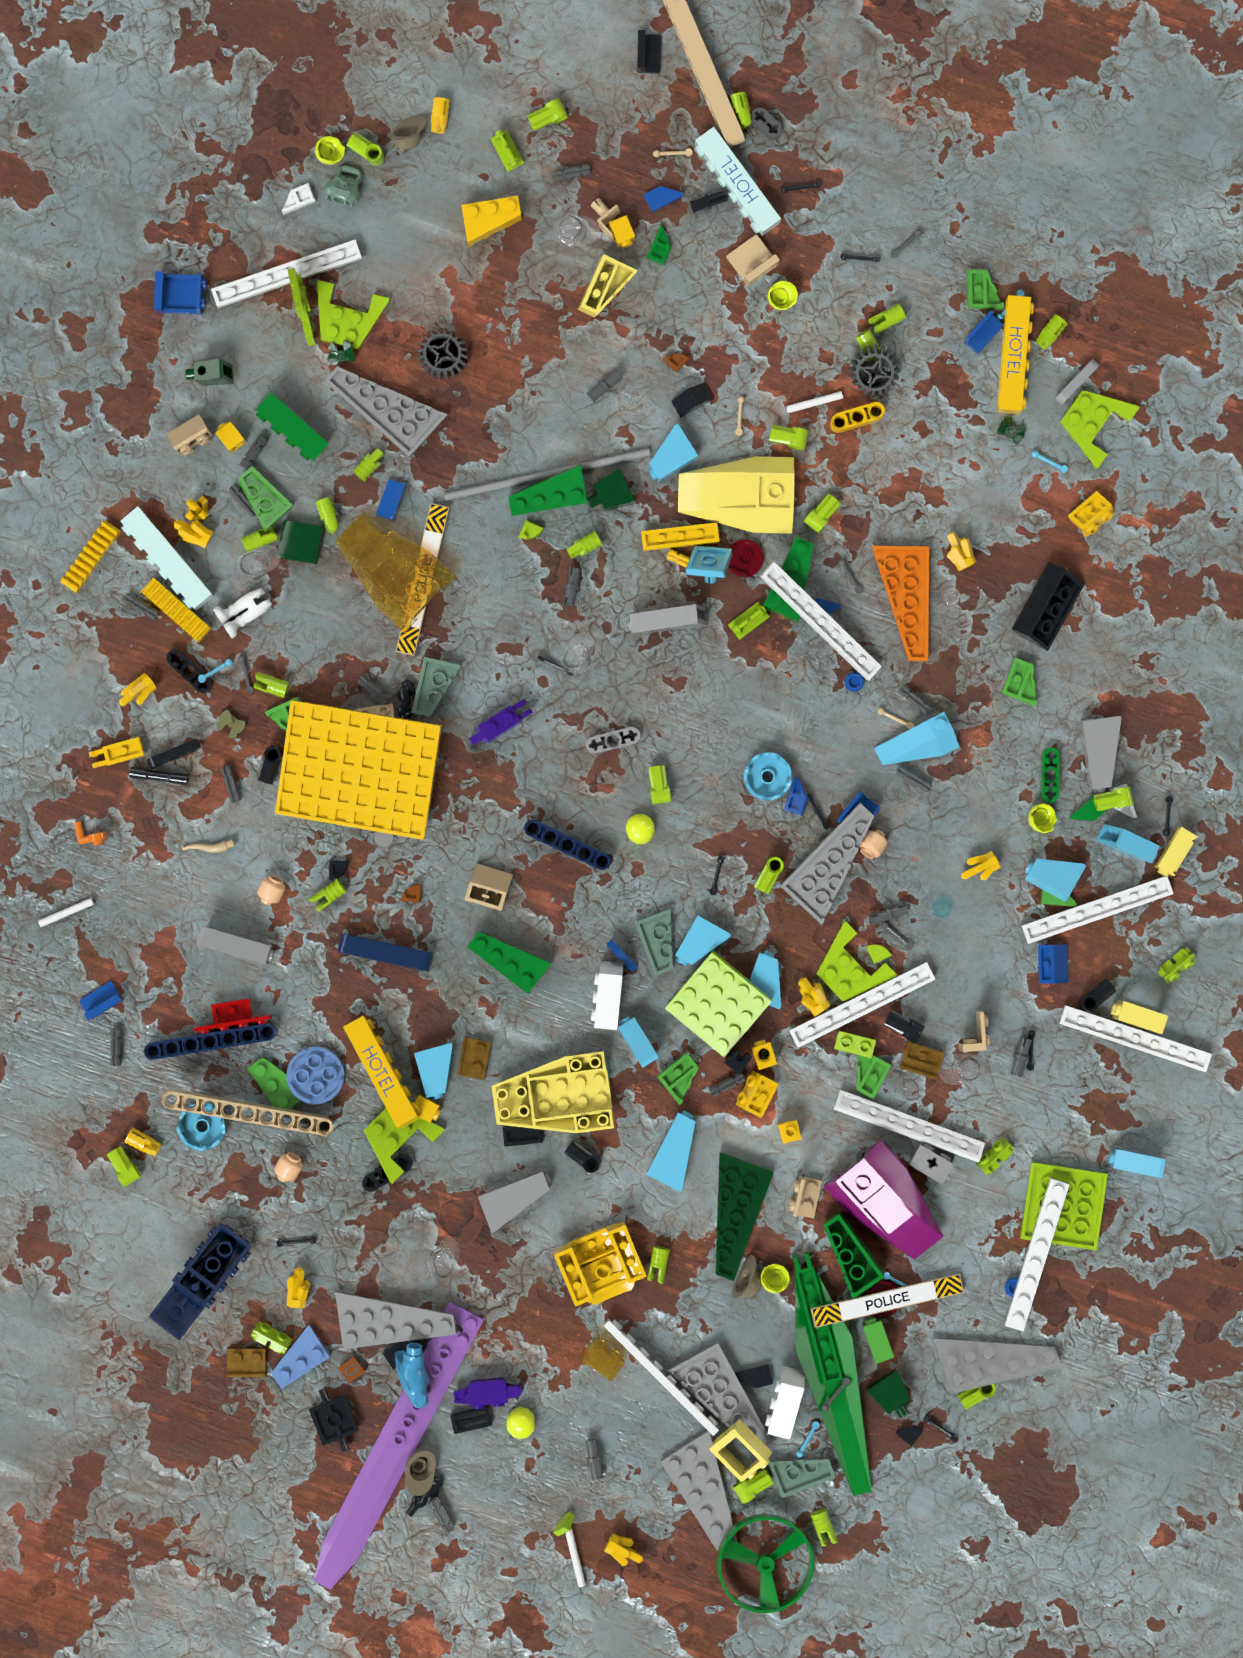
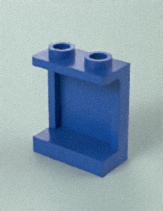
[154,271,207,315]

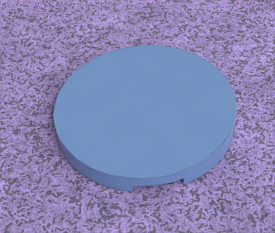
[286,1047,344,1105]

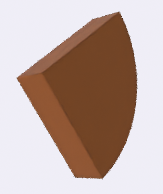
[663,354,689,373]
[401,884,422,903]

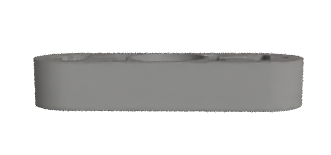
[1055,359,1100,405]
[586,727,640,754]

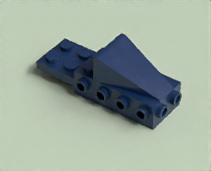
[148,1223,252,1341]

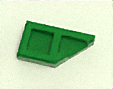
[646,225,671,266]
[1069,794,1107,821]

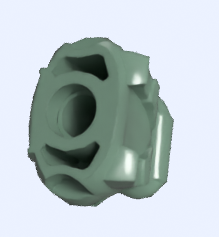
[324,165,362,208]

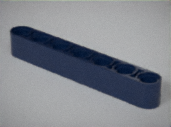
[144,1023,277,1060]

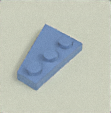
[271,1324,330,1389]

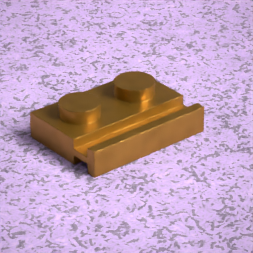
[457,1037,491,1080]
[899,1041,945,1080]
[227,1348,266,1377]

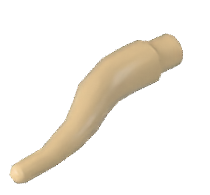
[182,839,235,853]

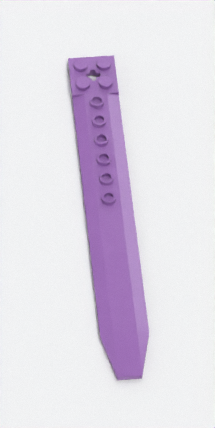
[313,1301,484,1590]

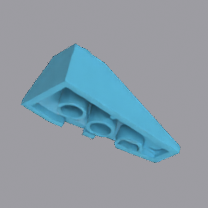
[874,712,959,765]

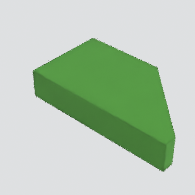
[1040,890,1077,907]

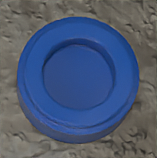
[844,673,864,692]
[1004,1277,1018,1297]

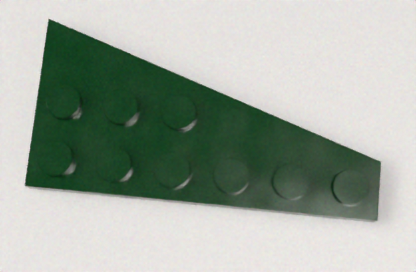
[715,1152,774,1281]

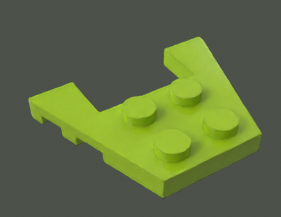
[288,268,316,346]
[317,280,390,350]
[1060,390,1140,469]
[816,921,897,1002]
[364,1108,445,1184]

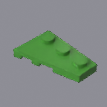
[238,466,293,532]
[247,1057,300,1109]

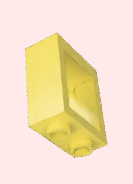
[1111,1000,1168,1034]
[709,1419,772,1482]

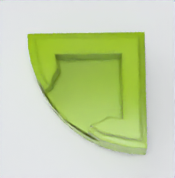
[518,520,544,540]
[866,945,892,964]
[553,1511,575,1536]

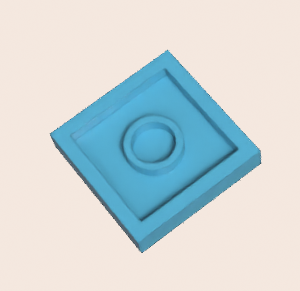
[686,546,732,584]

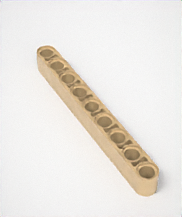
[663,0,745,148]
[162,1089,333,1136]

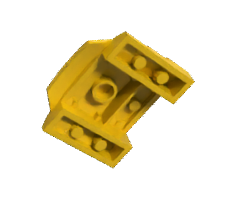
[553,1222,647,1307]

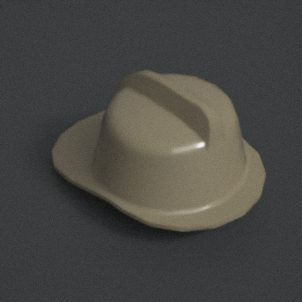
[389,116,427,153]
[732,1255,762,1300]
[405,1450,436,1496]

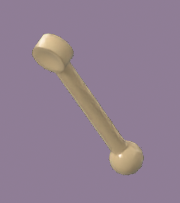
[653,148,693,158]
[735,396,745,436]
[877,708,914,730]

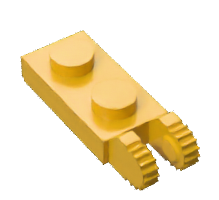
[89,737,145,769]

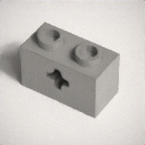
[907,1143,954,1184]

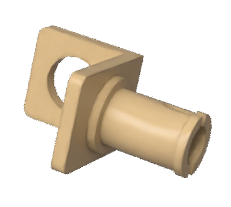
[591,198,620,242]

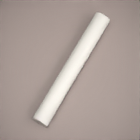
[786,391,843,413]
[38,898,94,927]
[565,1528,586,1587]

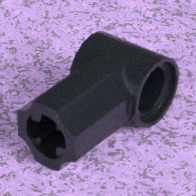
[257,746,283,785]
[1078,978,1116,1012]
[884,1010,925,1043]
[564,1140,601,1173]

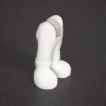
[213,588,272,639]

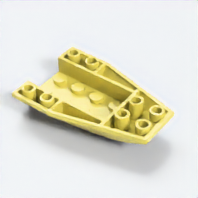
[678,456,794,534]
[492,1051,614,1133]

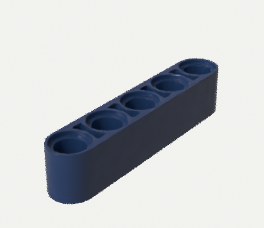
[524,820,611,870]
[337,933,433,972]

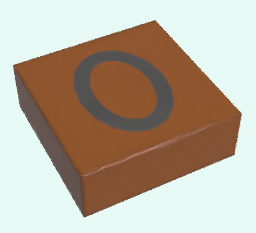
[339,1356,366,1383]

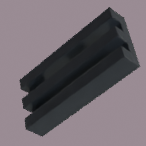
[450,1406,492,1434]

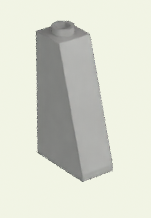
[628,604,708,634]
[1080,716,1121,793]
[196,926,275,964]
[478,1170,552,1233]

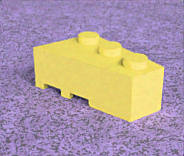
[577,254,638,318]

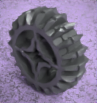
[417,328,469,380]
[848,344,901,396]

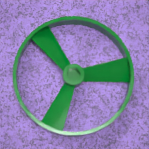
[716,1514,814,1613]

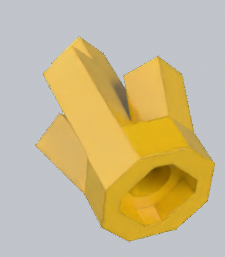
[185,496,209,521]
[174,519,214,548]
[947,532,977,571]
[120,673,157,707]
[961,851,1001,880]
[798,978,831,1016]
[286,1267,311,1308]
[604,1533,643,1566]

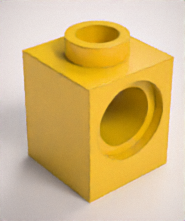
[609,215,635,248]
[215,421,247,454]
[751,1039,777,1070]
[415,1094,441,1123]
[777,1119,802,1144]

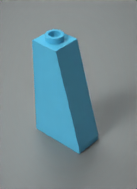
[646,1110,696,1192]

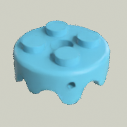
[744,752,792,801]
[176,1102,227,1151]

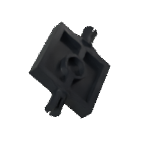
[309,1388,359,1452]

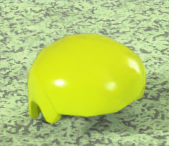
[315,136,345,165]
[767,281,798,310]
[1028,803,1057,833]
[626,814,655,845]
[760,1264,790,1293]
[506,1407,535,1439]

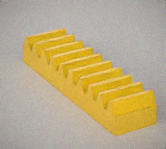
[61,520,121,594]
[641,523,719,552]
[141,577,212,643]

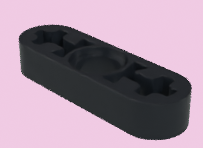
[166,649,213,693]
[146,739,201,769]
[362,1154,413,1192]

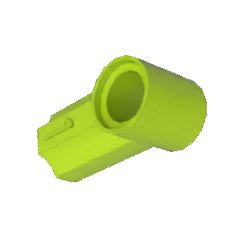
[527,98,568,132]
[347,132,385,166]
[769,424,809,450]
[804,493,841,533]
[649,765,671,805]
[1093,786,1134,811]
[754,856,784,894]
[107,1146,142,1187]
[957,1384,996,1410]
[733,1468,774,1504]

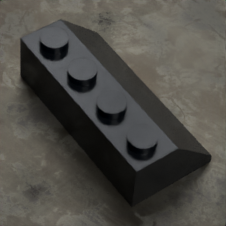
[1012,563,1084,651]

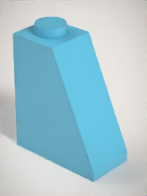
[648,424,698,482]
[1096,824,1159,863]
[1025,859,1086,902]
[675,915,731,966]
[749,951,781,1009]
[618,1016,659,1068]
[414,1042,453,1100]
[1108,1148,1166,1178]

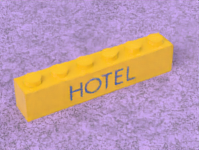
[997,295,1034,414]
[343,1016,420,1129]

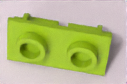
[490,130,524,172]
[728,602,770,640]
[1157,947,1196,984]
[834,1031,876,1058]
[975,1137,1014,1176]
[251,1321,293,1354]

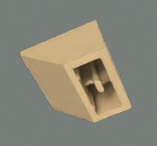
[167,415,213,456]
[464,863,513,911]

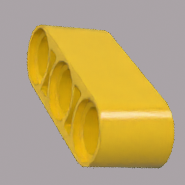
[830,402,885,433]

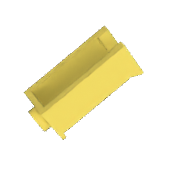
[1154,827,1198,877]

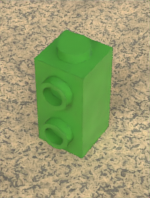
[862,1317,894,1364]

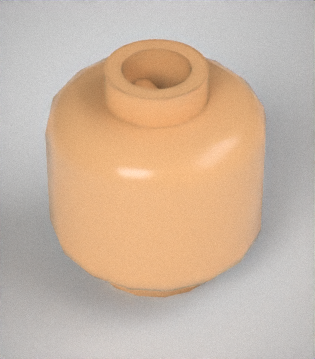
[859,829,888,859]
[257,875,286,905]
[274,1152,303,1182]

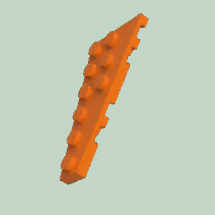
[871,546,929,662]

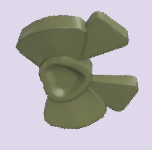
[216,710,246,738]

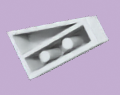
[591,961,624,1030]
[765,1366,805,1439]

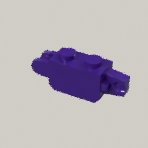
[469,699,533,746]
[454,1377,523,1409]

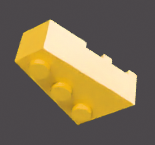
[461,196,522,247]

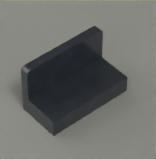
[637,30,661,74]

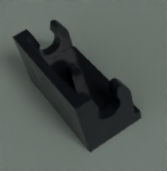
[723,1049,752,1074]

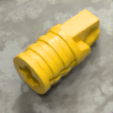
[431,97,450,134]
[124,1127,161,1156]

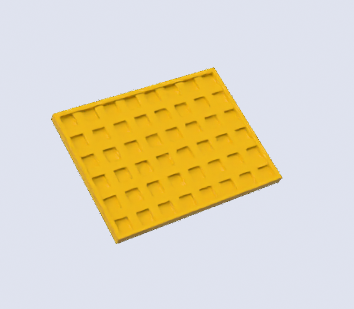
[275,700,442,840]

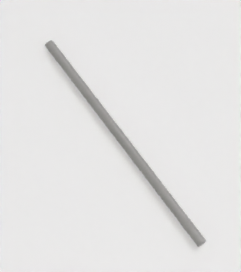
[444,448,650,501]

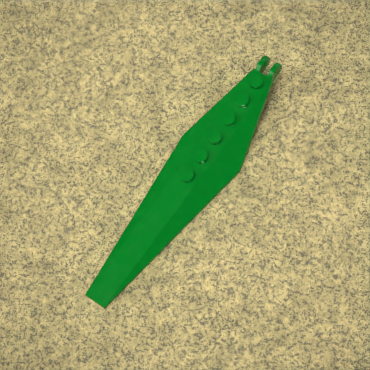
[792,1251,872,1496]

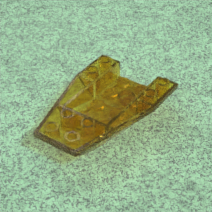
[335,514,457,633]

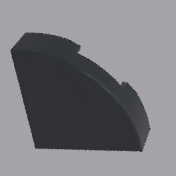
[329,861,349,880]
[896,1426,923,1446]

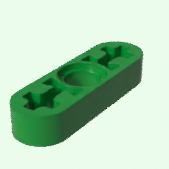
[1041,747,1060,803]

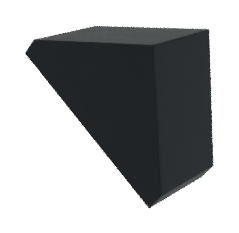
[671,383,714,418]

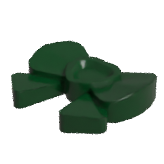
[328,340,356,366]
[997,417,1026,444]

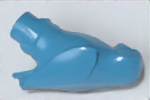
[394,1343,430,1408]

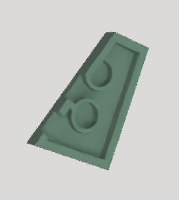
[412,657,462,717]
[635,909,673,976]
[769,1458,836,1498]

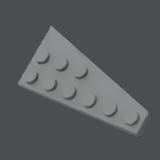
[324,367,448,458]
[780,803,874,925]
[335,1291,457,1350]
[932,1338,1061,1394]
[667,1342,774,1448]
[660,1430,737,1560]

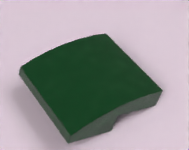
[277,520,324,565]

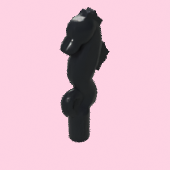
[396,679,415,719]
[406,1476,443,1517]

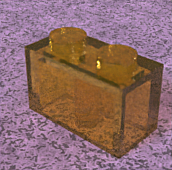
[580,1338,625,1382]

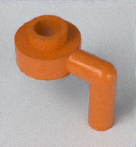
[74,821,108,846]

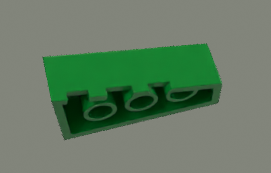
[254,392,329,461]
[508,464,587,516]
[763,536,814,624]
[467,932,552,994]
[823,1210,885,1299]

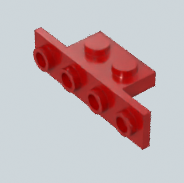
[194,998,273,1034]

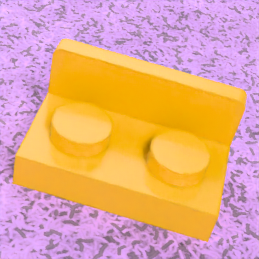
[1068,491,1114,538]
[736,1071,779,1118]

